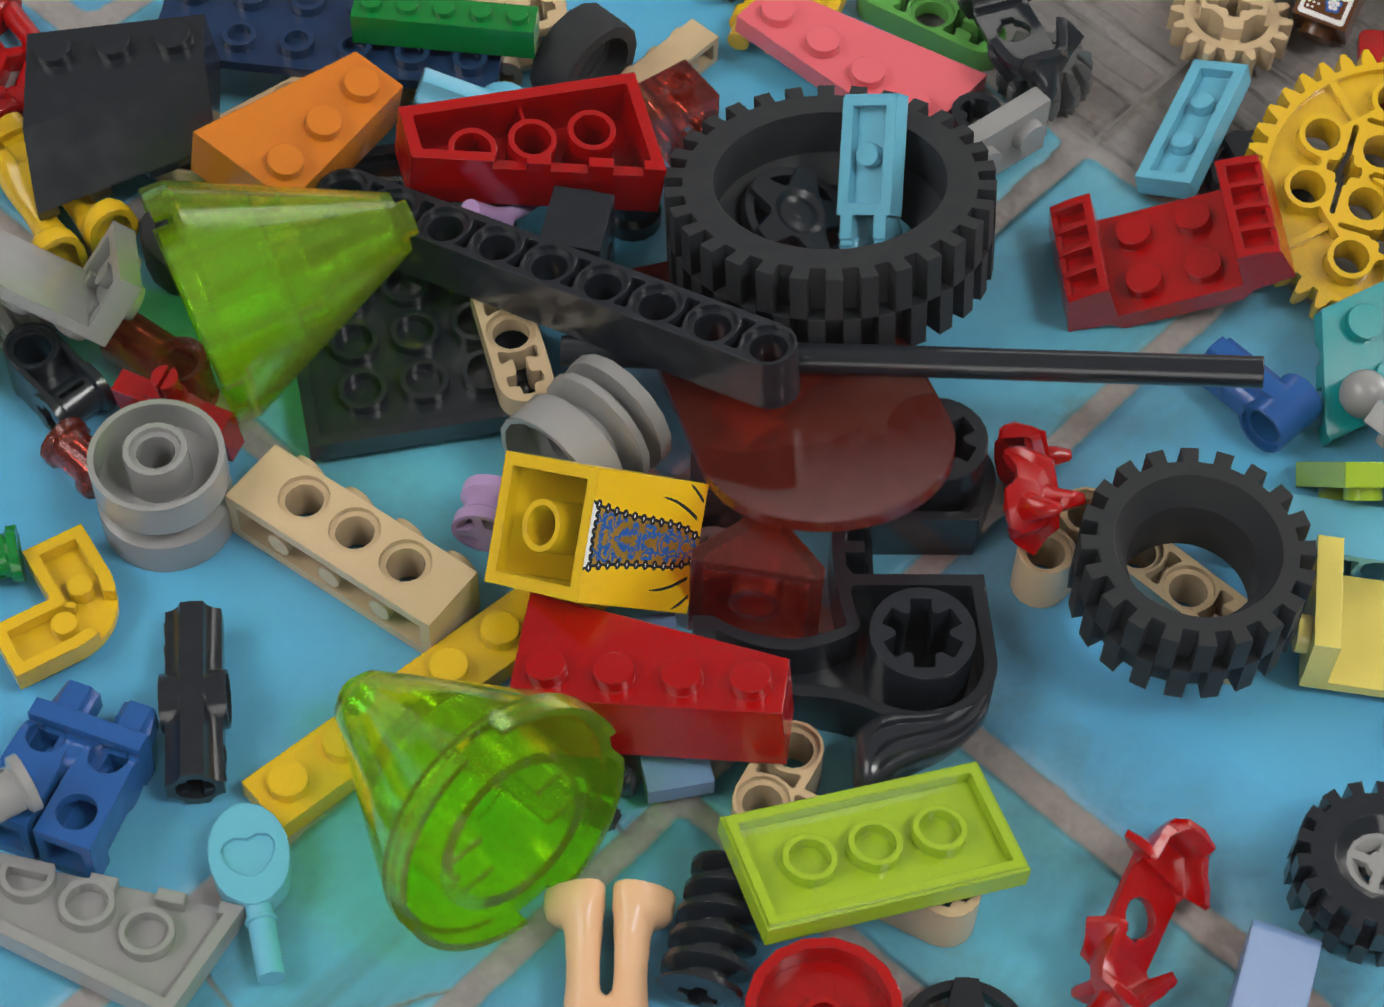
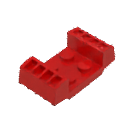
[1049,154,1296,332]

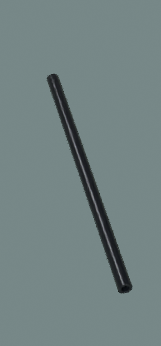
[560,335,1264,389]

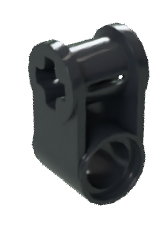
[3,322,117,442]

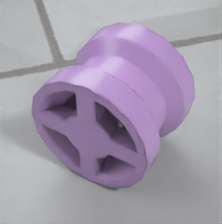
[451,474,502,552]

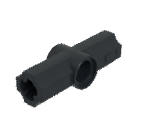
[157,601,232,804]

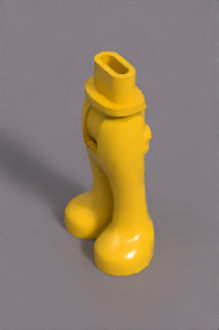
[0,112,139,268]

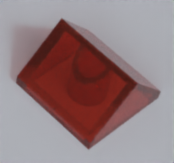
[688,504,826,638]

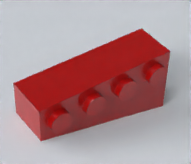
[507,592,794,764]

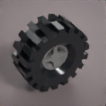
[1284,781,1384,967]

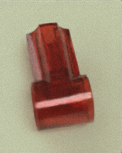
[99,312,220,405]

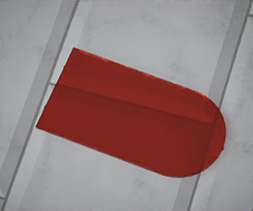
[630,232,955,532]

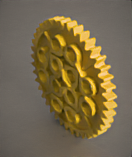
[1244,49,1384,319]

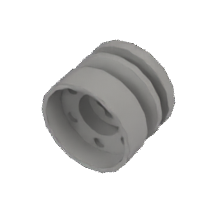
[501,354,671,473]

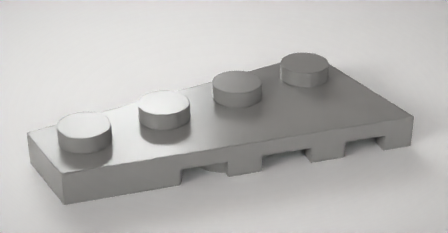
[0,852,246,1007]

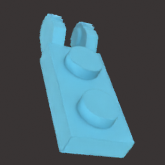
[836,93,909,249]

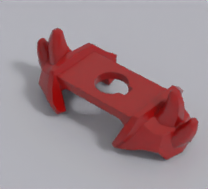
[994,421,1086,556]
[1071,818,1216,1007]

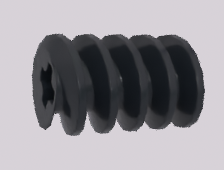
[655,850,759,1007]

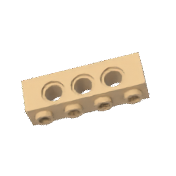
[225,444,480,654]

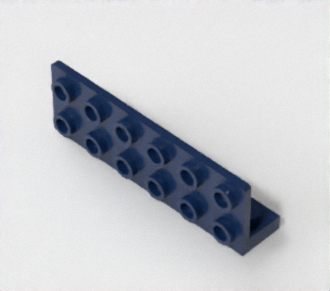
[159,0,504,89]

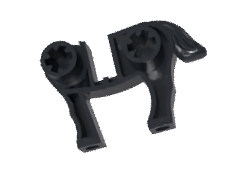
[690,397,997,788]

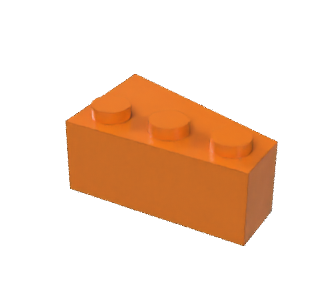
[191,51,403,239]

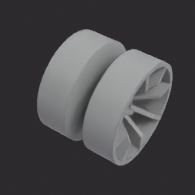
[87,399,233,572]

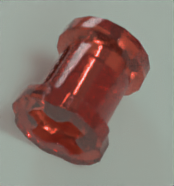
[40,417,95,499]

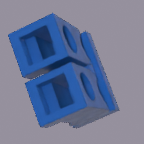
[0,679,159,878]

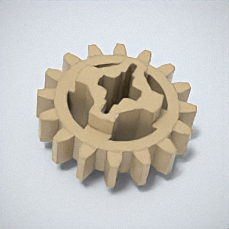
[1166,0,1293,77]

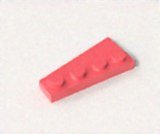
[735,0,988,117]

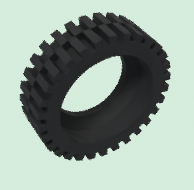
[664,85,997,346]

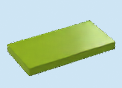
[717,761,1031,946]

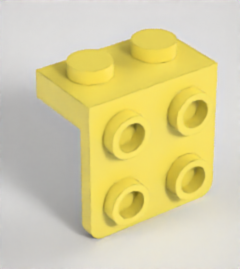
[1292,535,1384,698]

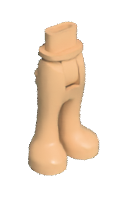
[543,878,676,1007]

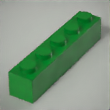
[350,0,539,59]

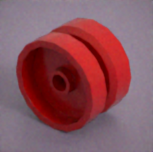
[744,937,903,1007]

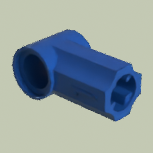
[1204,336,1323,453]

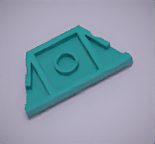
[1314,281,1384,447]

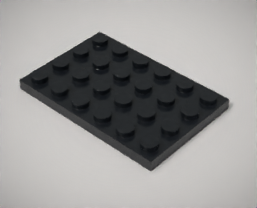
[272,143,542,462]

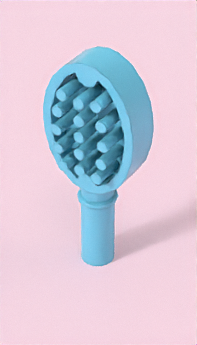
[207,803,293,985]

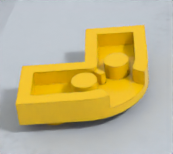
[0,524,119,690]

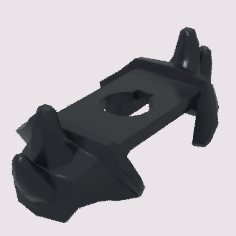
[957,0,1085,101]

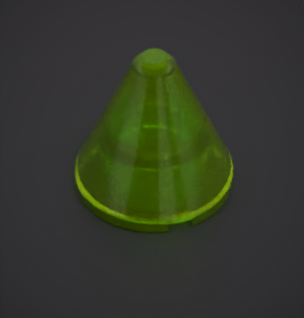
[137,180,419,425]
[334,670,624,951]

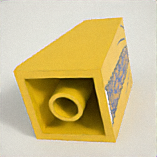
[484,450,709,614]

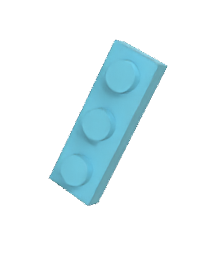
[1135,59,1251,199]

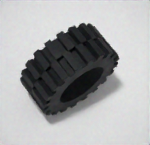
[1067,448,1317,698]

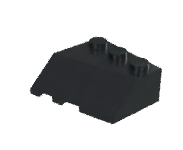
[23,14,220,221]

